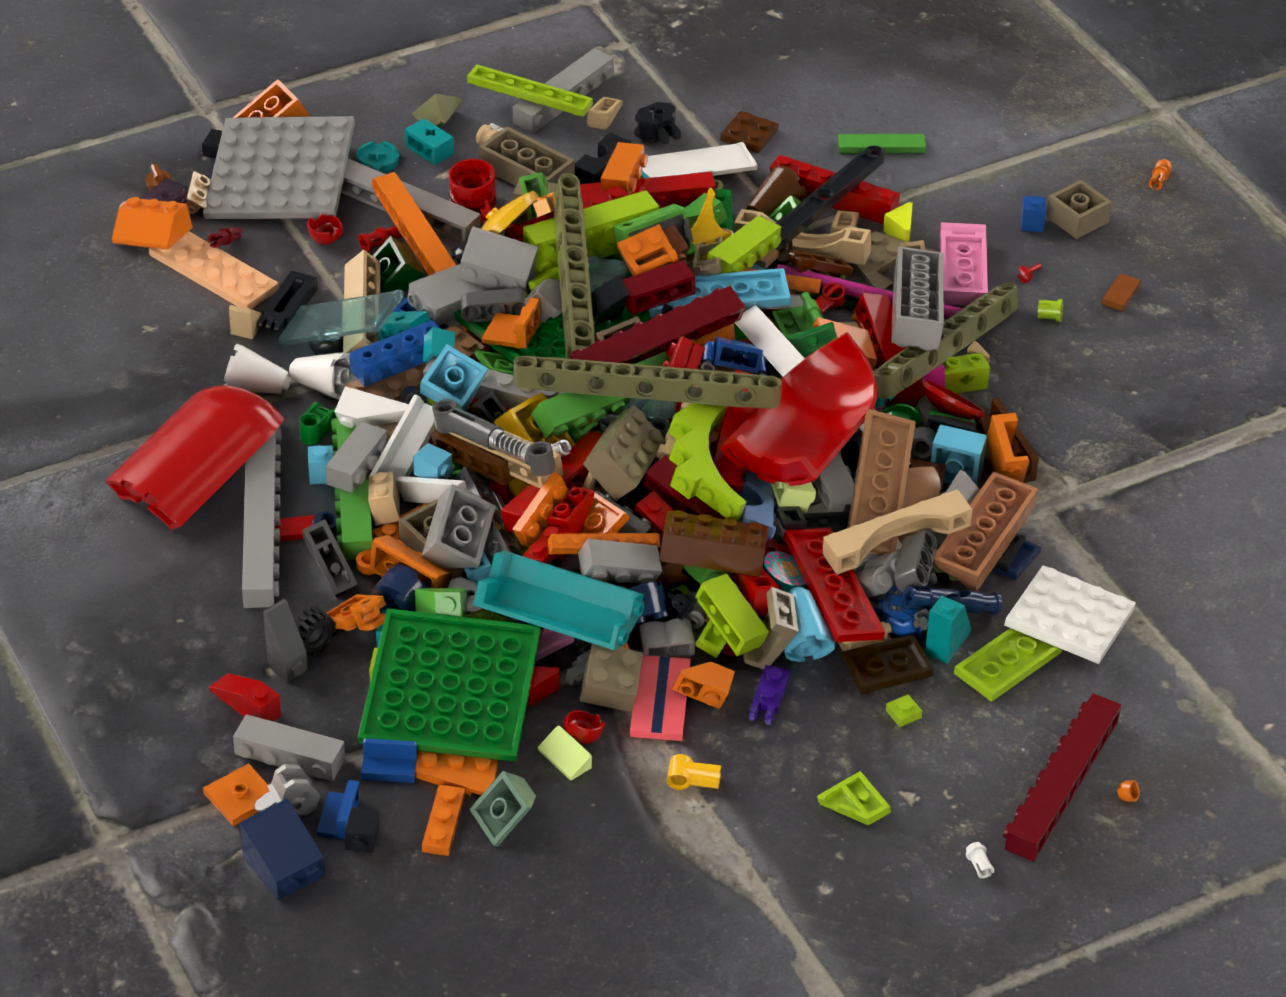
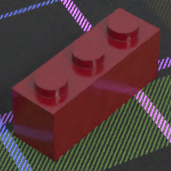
[623,260,696,315]

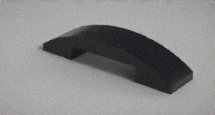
[775,504,851,533]

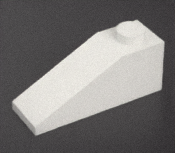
[335,386,409,428]

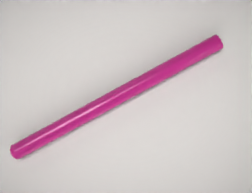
[777,264,962,319]

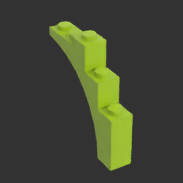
[668,403,746,522]

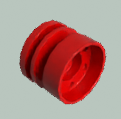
[449,159,496,213]

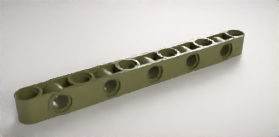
[554,173,595,359]
[874,283,1019,398]
[514,356,782,409]

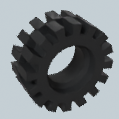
[294,606,336,657]

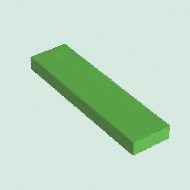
[838,134,926,154]

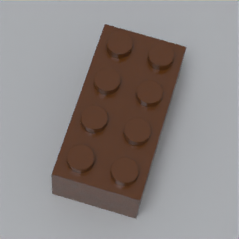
[659,510,768,577]

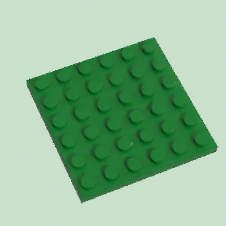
[358,608,541,762]

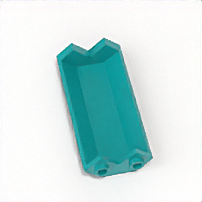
[473,551,644,650]

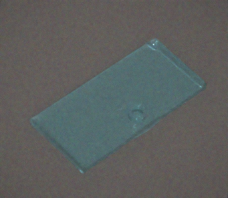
[278,290,404,346]

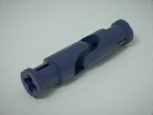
[903,586,1002,615]

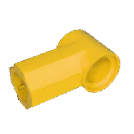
[666,754,721,790]

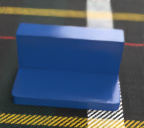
[361,739,417,783]
[317,780,360,839]

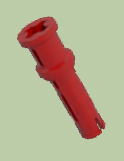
[358,225,403,253]

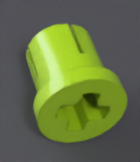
[1038,299,1063,322]

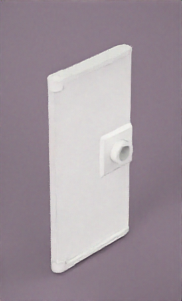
[642,142,757,177]

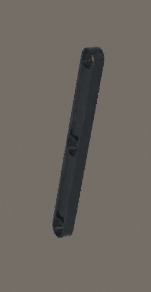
[776,145,885,251]

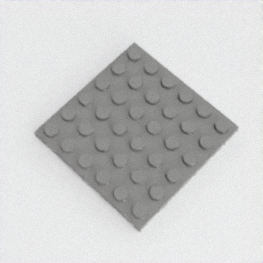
[203,116,355,219]

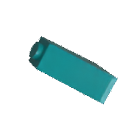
[925,595,971,664]

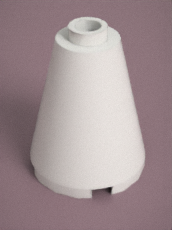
[224,344,291,394]
[289,352,357,400]

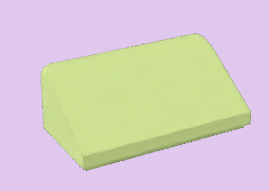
[538,726,592,781]

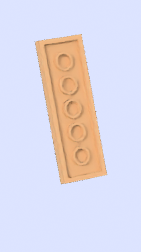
[149,231,279,309]

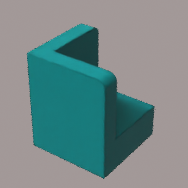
[423,327,455,363]

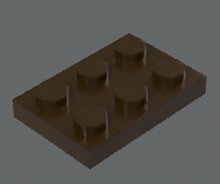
[842,634,934,694]

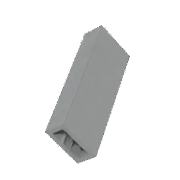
[407,264,494,326]

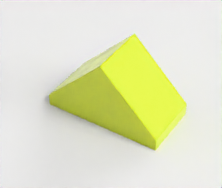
[883,202,913,242]

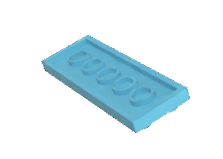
[649,268,791,317]

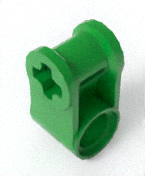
[299,402,336,445]

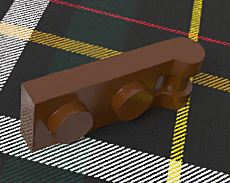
[788,250,853,277]

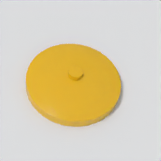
[481,190,539,235]

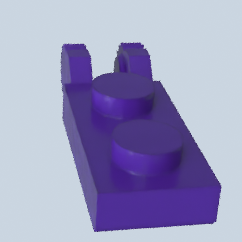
[749,665,791,725]

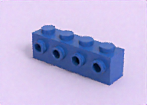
[349,320,440,387]

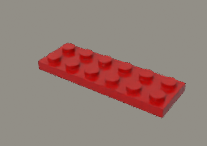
[783,528,885,643]

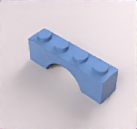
[738,469,776,542]

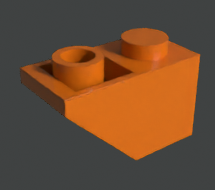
[672,662,735,709]

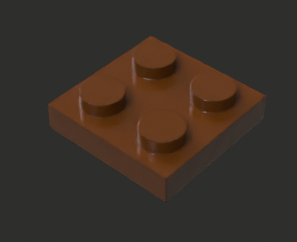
[720,111,779,153]

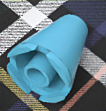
[784,587,835,662]

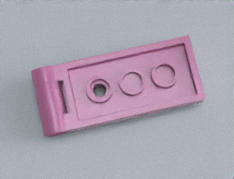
[940,222,988,306]

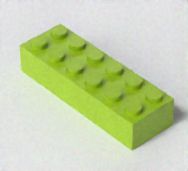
[523,190,659,277]

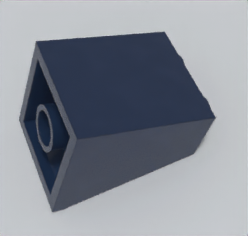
[240,798,325,900]

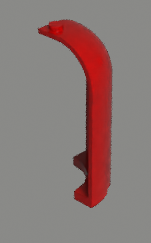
[720,332,877,486]
[105,385,284,530]

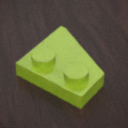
[817,771,891,825]

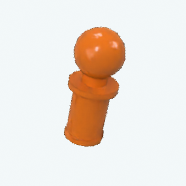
[1148,159,1172,190]

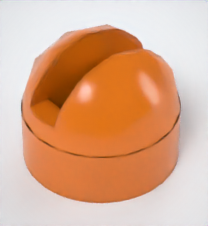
[1117,780,1140,802]

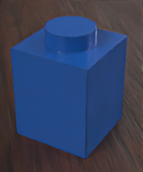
[1020,196,1046,232]

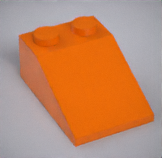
[233,79,310,118]

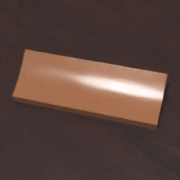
[932,471,1038,591]

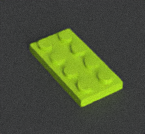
[954,628,1062,702]

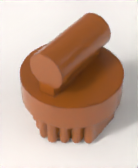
[146,164,171,196]

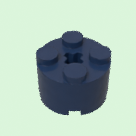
[372,564,431,614]
[629,581,670,627]

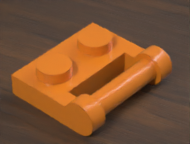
[617,224,679,276]

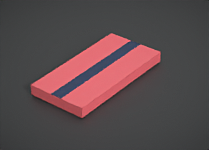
[630,655,691,741]

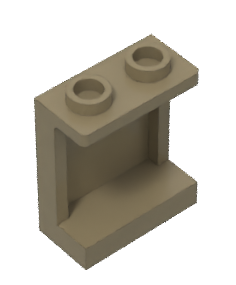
[743,587,799,670]

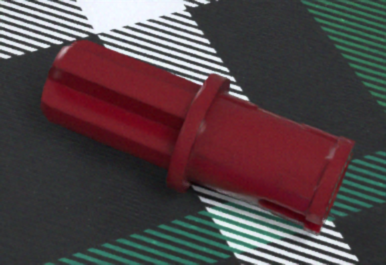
[208,226,242,248]

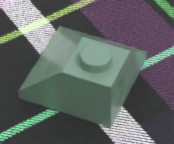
[469,771,536,847]

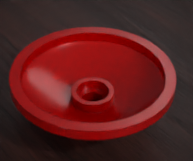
[920,378,985,420]

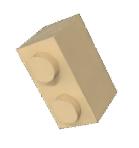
[368,472,400,526]

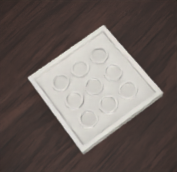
[1004,565,1136,664]

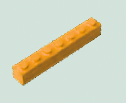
[533,192,554,217]

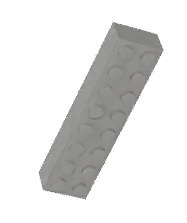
[891,246,944,351]

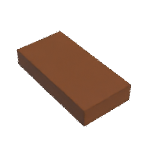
[1102,273,1141,312]

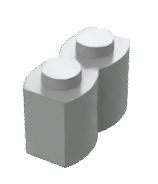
[856,551,900,598]
[639,618,695,658]

